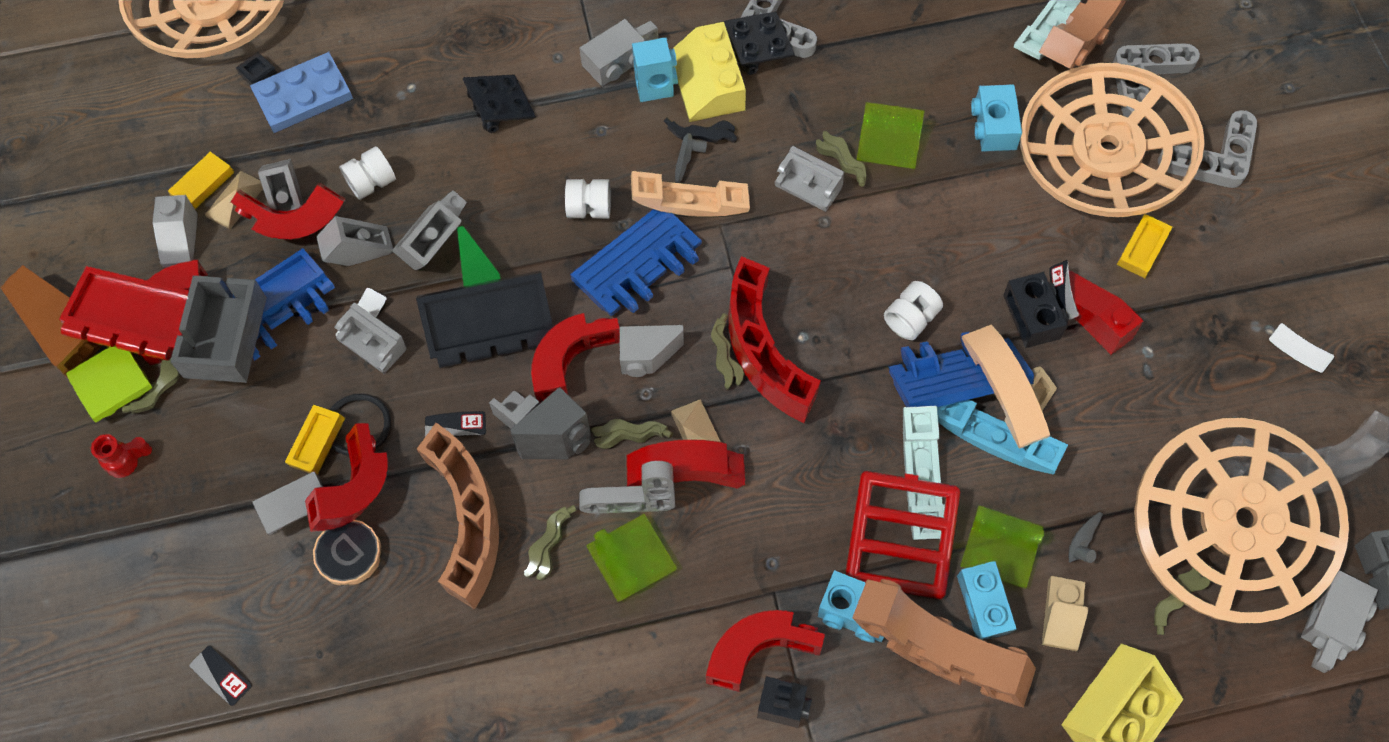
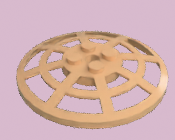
[119,0,284,58]
[1020,63,1205,217]
[1134,418,1349,623]

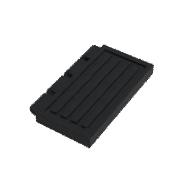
[416,271,553,368]

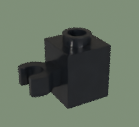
[757,676,812,728]

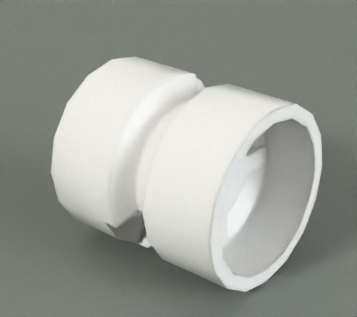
[339,146,396,200]
[565,179,611,219]
[884,281,943,340]

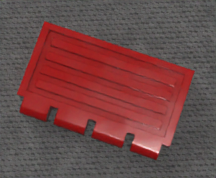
[59,266,189,361]

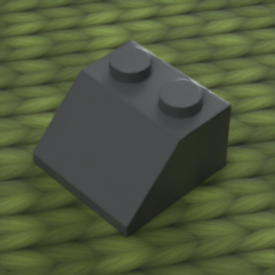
[510,387,592,459]

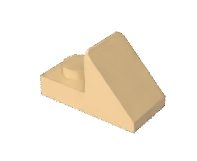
[1042,576,1088,652]

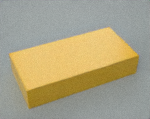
[168,152,234,209]
[1117,214,1172,278]
[285,405,345,475]

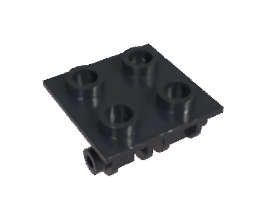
[723,11,795,75]
[463,74,536,133]

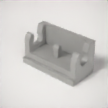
[775,146,844,212]
[335,302,407,374]
[252,472,324,535]

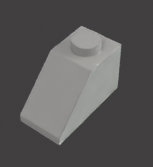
[258,159,303,211]
[153,195,198,267]
[317,216,393,266]
[620,325,684,377]

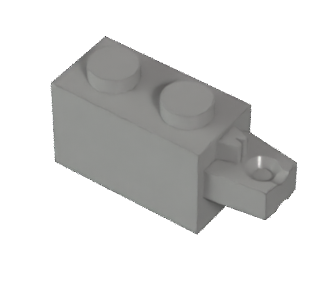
[579,19,658,86]
[392,191,466,270]
[1301,570,1378,673]

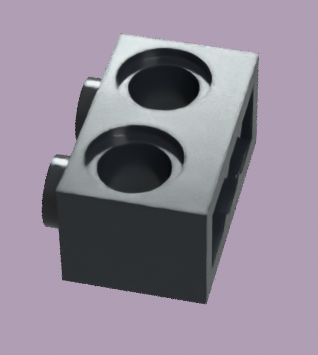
[1003,272,1068,348]

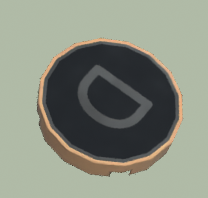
[313,520,382,586]

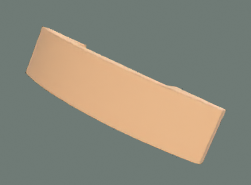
[631,171,750,217]
[962,325,1050,449]

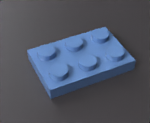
[250,52,353,133]

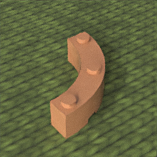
[1039,0,1127,69]
[417,423,499,610]
[852,579,1036,708]

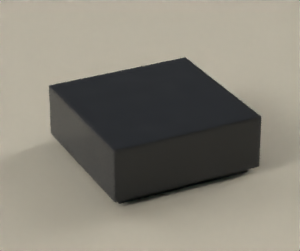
[236,52,278,85]

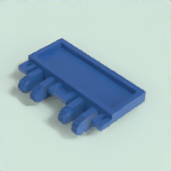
[570,209,702,316]
[233,249,335,361]
[889,328,1034,407]

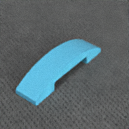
[937,400,1068,474]

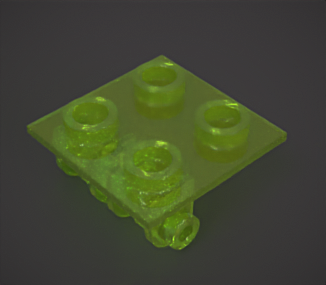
[857,102,925,169]
[960,506,1044,589]
[586,514,677,602]

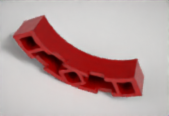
[728,256,821,423]

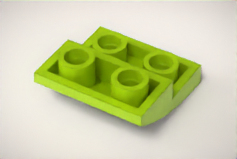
[66,345,153,423]

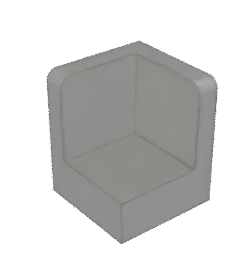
[489,391,540,429]

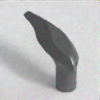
[675,133,707,183]
[1068,512,1103,563]

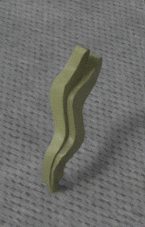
[816,131,866,187]
[711,313,744,390]
[122,359,180,414]
[591,419,673,449]
[524,505,577,581]
[1154,567,1211,635]

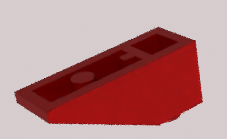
[1069,271,1144,355]

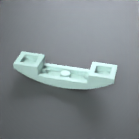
[1014,0,1084,60]
[903,406,945,540]

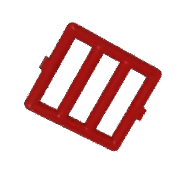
[845,471,961,599]

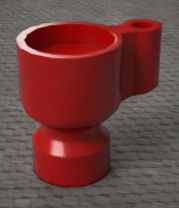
[91,434,152,478]

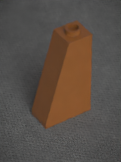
[0,265,103,379]

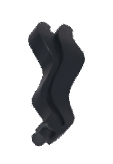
[663,117,737,143]

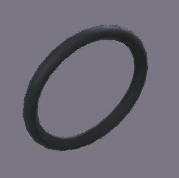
[330,394,391,456]

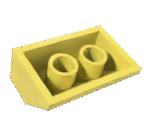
[674,22,746,122]
[1061,644,1183,742]

